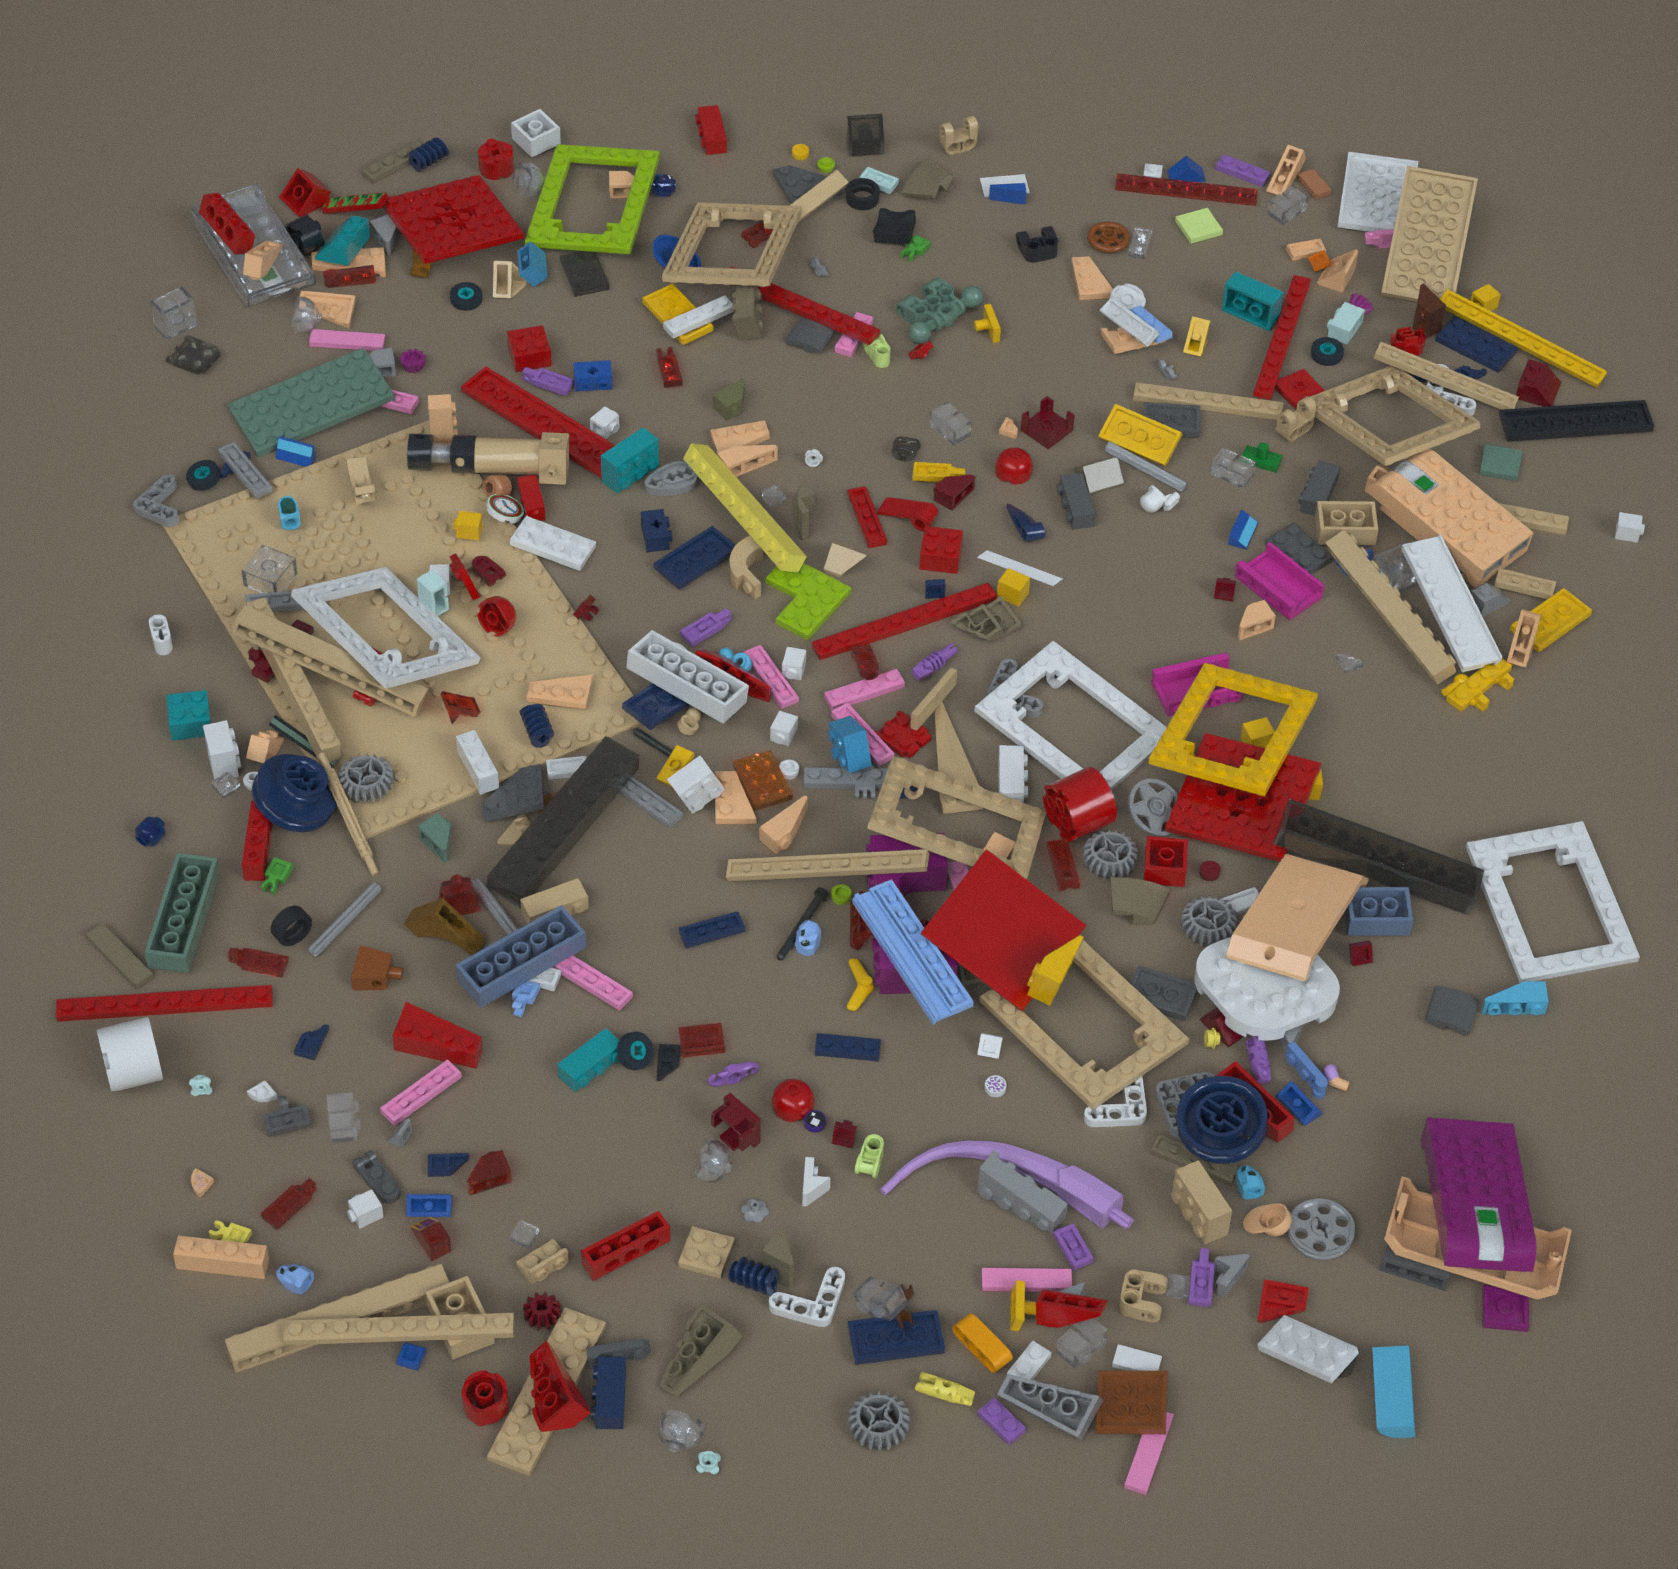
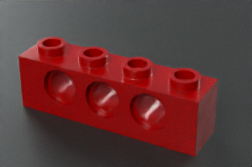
[199,193,256,255]
[241,800,273,881]
[581,1211,671,1281]

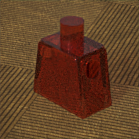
[438,874,481,916]

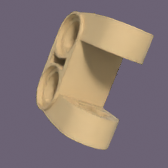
[939,116,978,155]
[1276,396,1316,442]
[1119,1269,1168,1323]

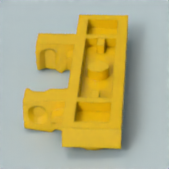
[1446,658,1515,712]

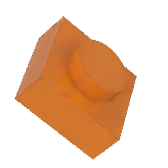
[1308,250,1331,272]

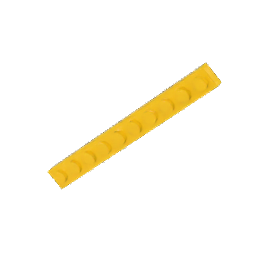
[1440,289,1607,388]

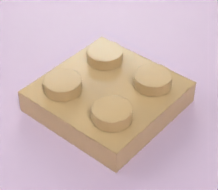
[678,1226,735,1279]

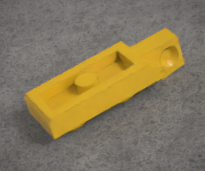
[912,462,966,482]

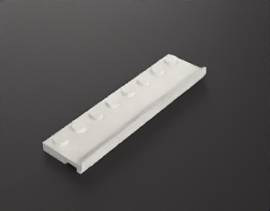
[1401,534,1502,672]

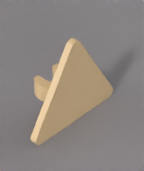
[497,813,543,846]

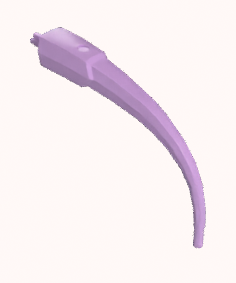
[880,1140,1134,1230]

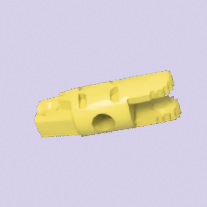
[915,1372,975,1406]

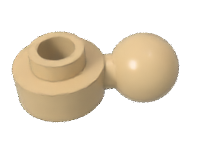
[677,707,701,735]

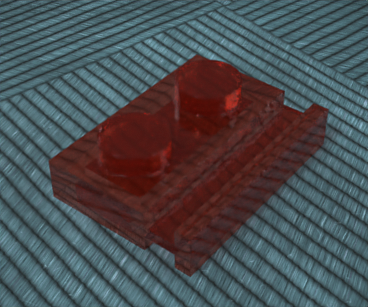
[678,1023,725,1058]

